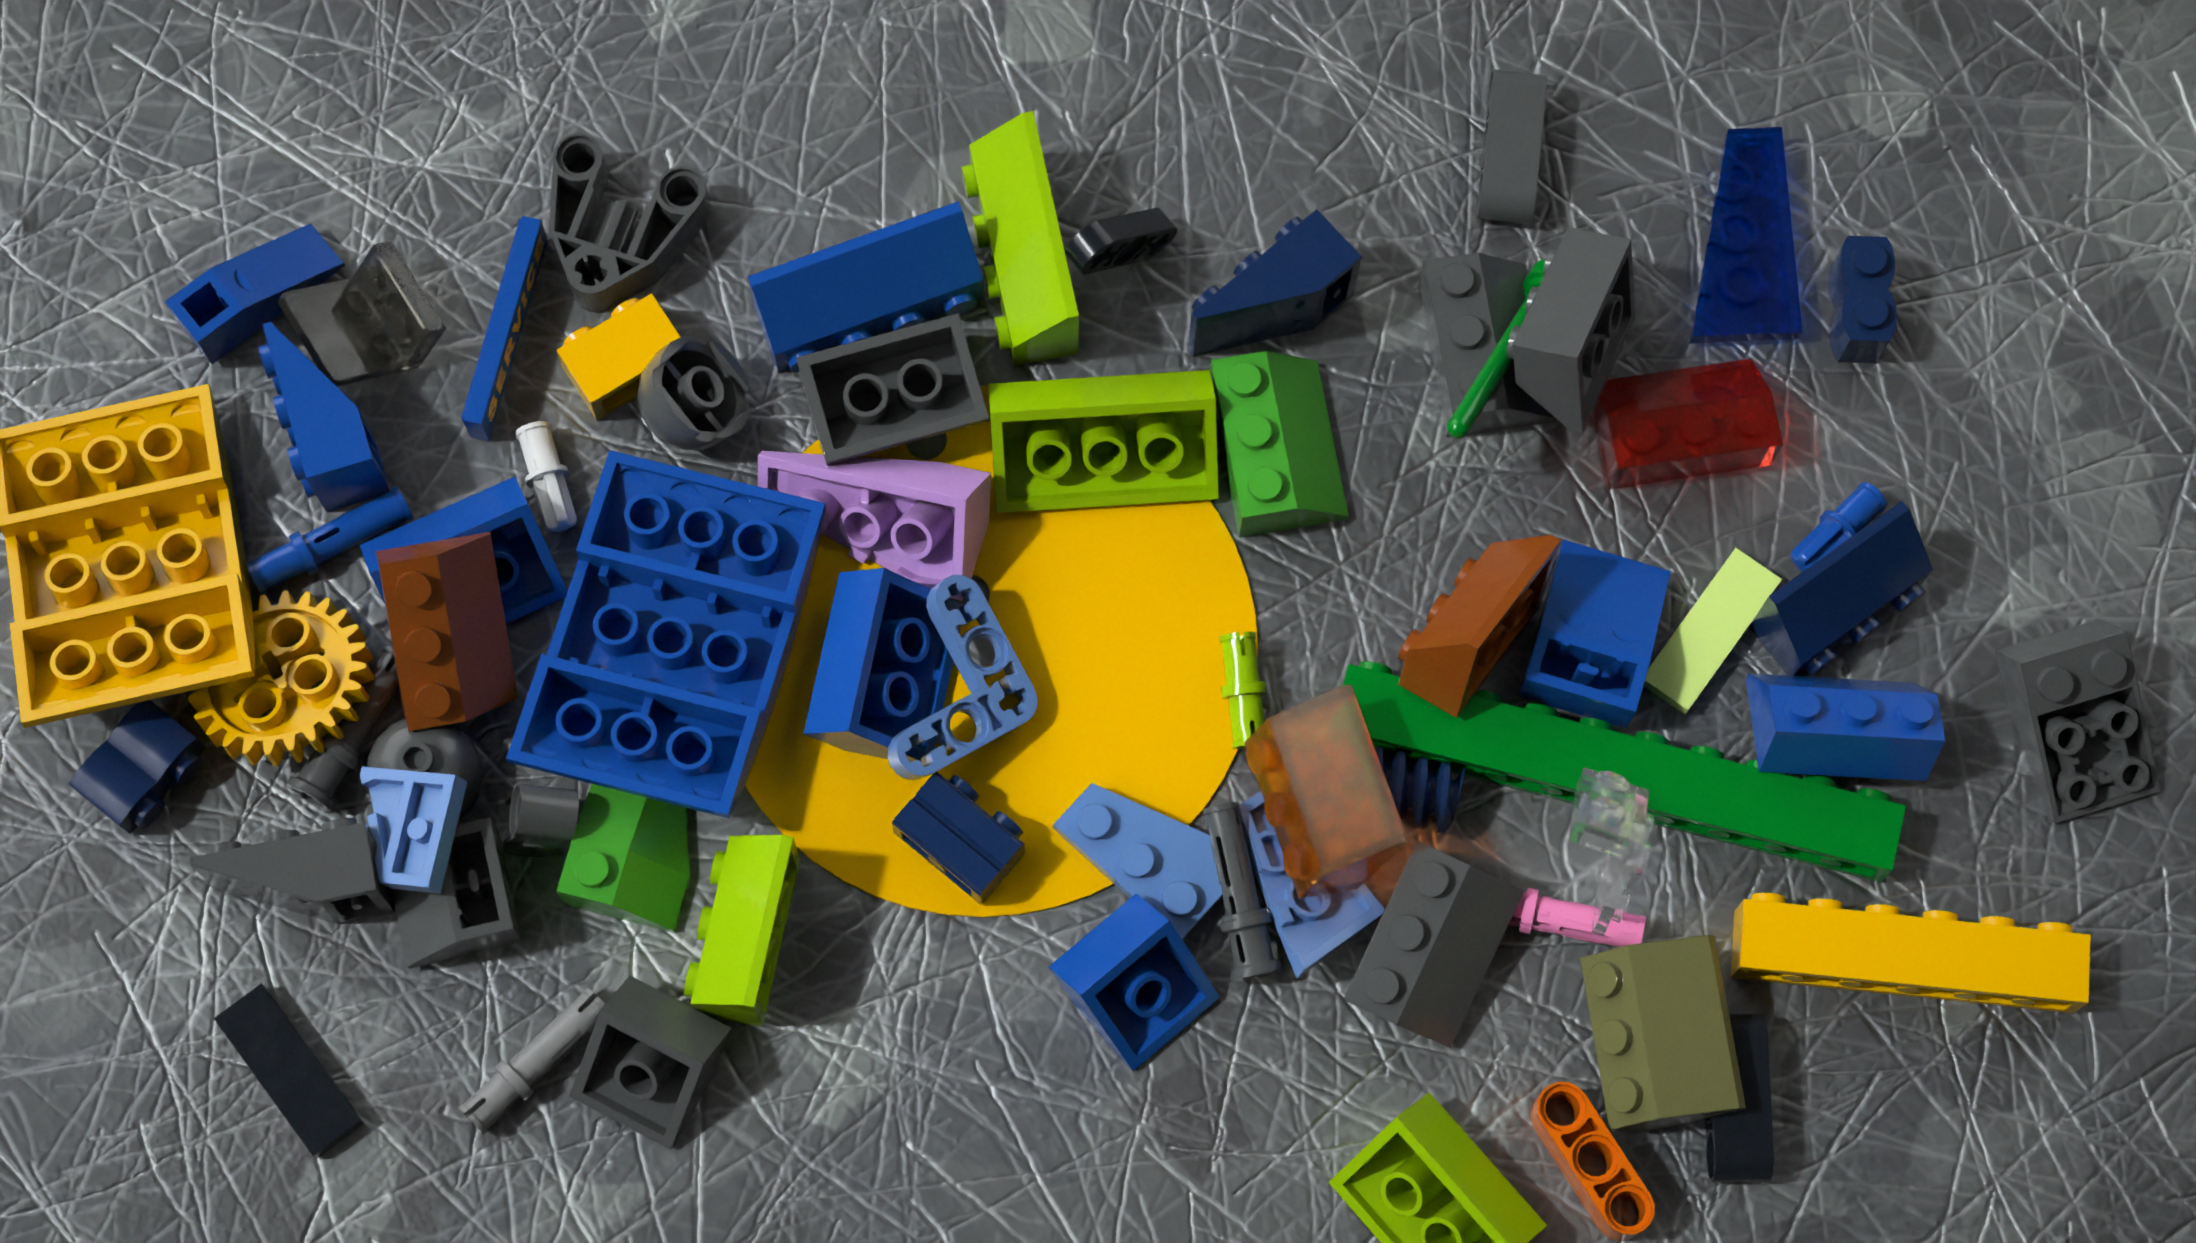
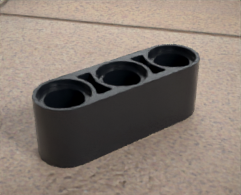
[1705,1014,1774,1182]

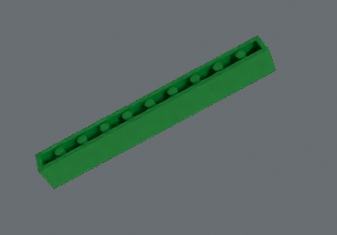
[1328,661,1906,883]

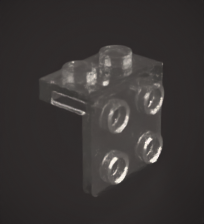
[1569,767,1655,936]

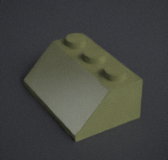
[1580,935,1746,1131]

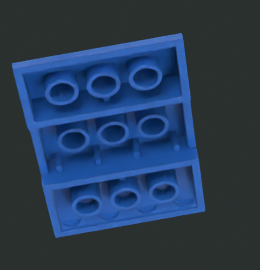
[506,450,826,819]

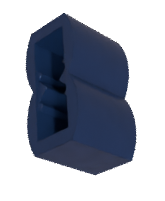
[1828,236,1897,363]
[69,700,205,834]

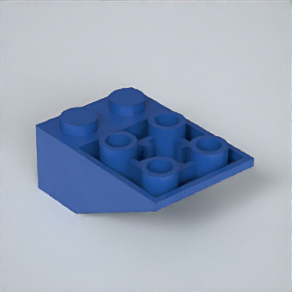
[258,322,390,512]
[1518,539,1671,729]

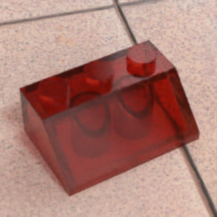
[1593,359,1783,489]

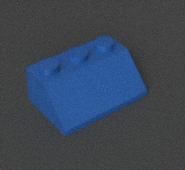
[359,477,568,623]
[803,568,963,762]
[1746,673,1946,781]

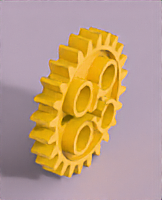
[188,590,374,767]

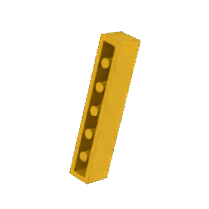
[1730,893,2091,1013]

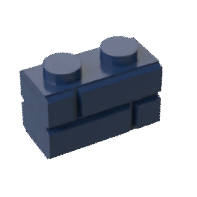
[892,772,1025,905]

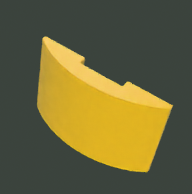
[0,384,255,728]

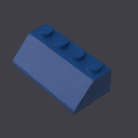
[748,201,984,373]

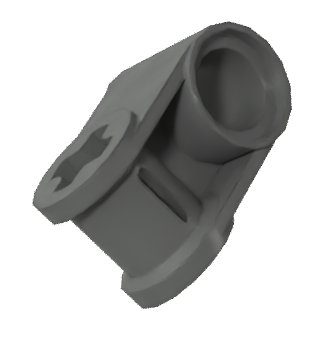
[503,784,579,857]

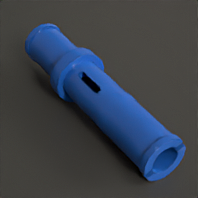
[245,486,414,595]

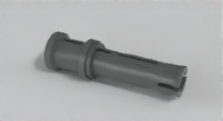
[285,645,399,812]
[1203,801,1282,980]

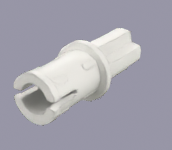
[516,421,577,533]

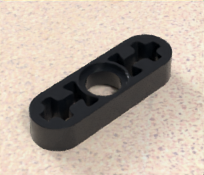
[1065,207,1177,275]

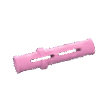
[1509,887,1646,947]

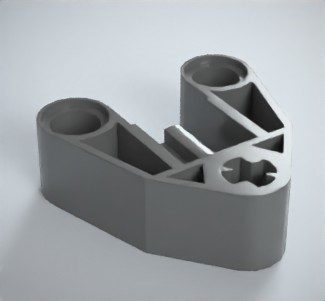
[549,133,711,313]

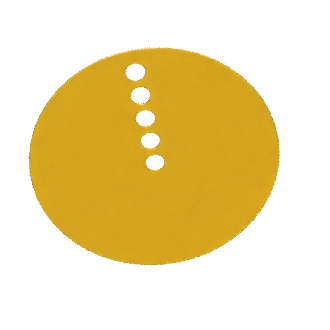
[745,386,1258,918]

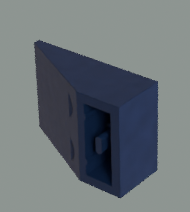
[1188,209,1362,356]

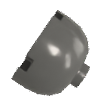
[637,335,751,450]
[367,719,483,821]

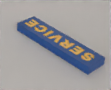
[461,216,548,442]

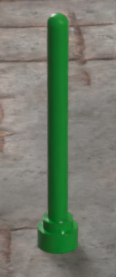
[1447,259,1546,439]

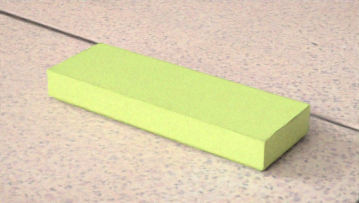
[1643,548,1782,715]

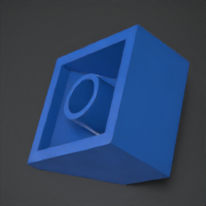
[1048,894,1220,1071]

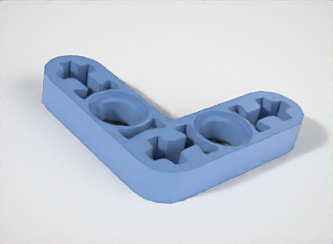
[887,574,1038,780]

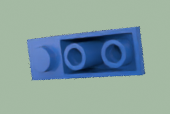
[165,223,345,365]

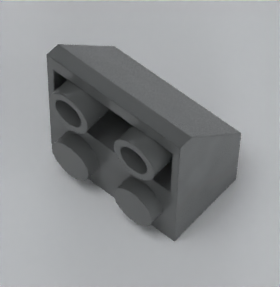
[392,817,522,969]

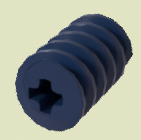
[1341,740,1466,836]

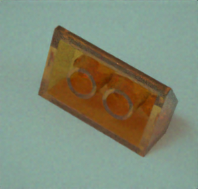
[1244,685,1409,898]

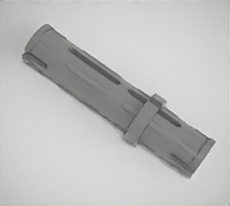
[458,987,605,1135]

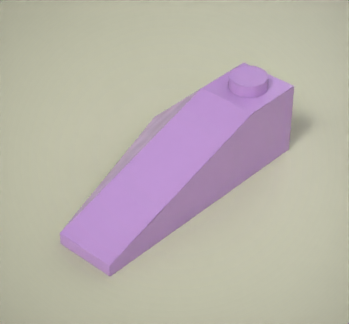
[757,451,991,601]

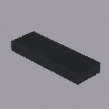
[213,983,364,1159]

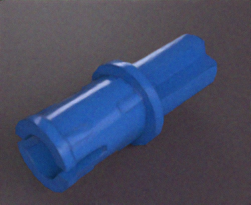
[1790,482,1887,573]

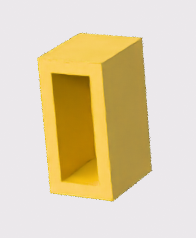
[556,293,681,421]

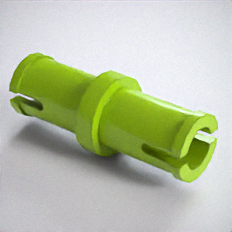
[1219,632,1269,749]

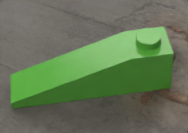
[556,784,691,933]

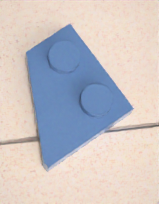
[360,767,467,894]

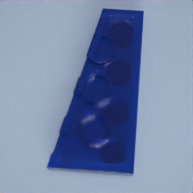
[1689,127,1803,344]

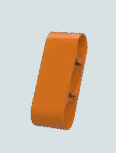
[1530,1082,1655,1241]

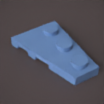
[1239,778,1385,978]
[1053,783,1223,940]

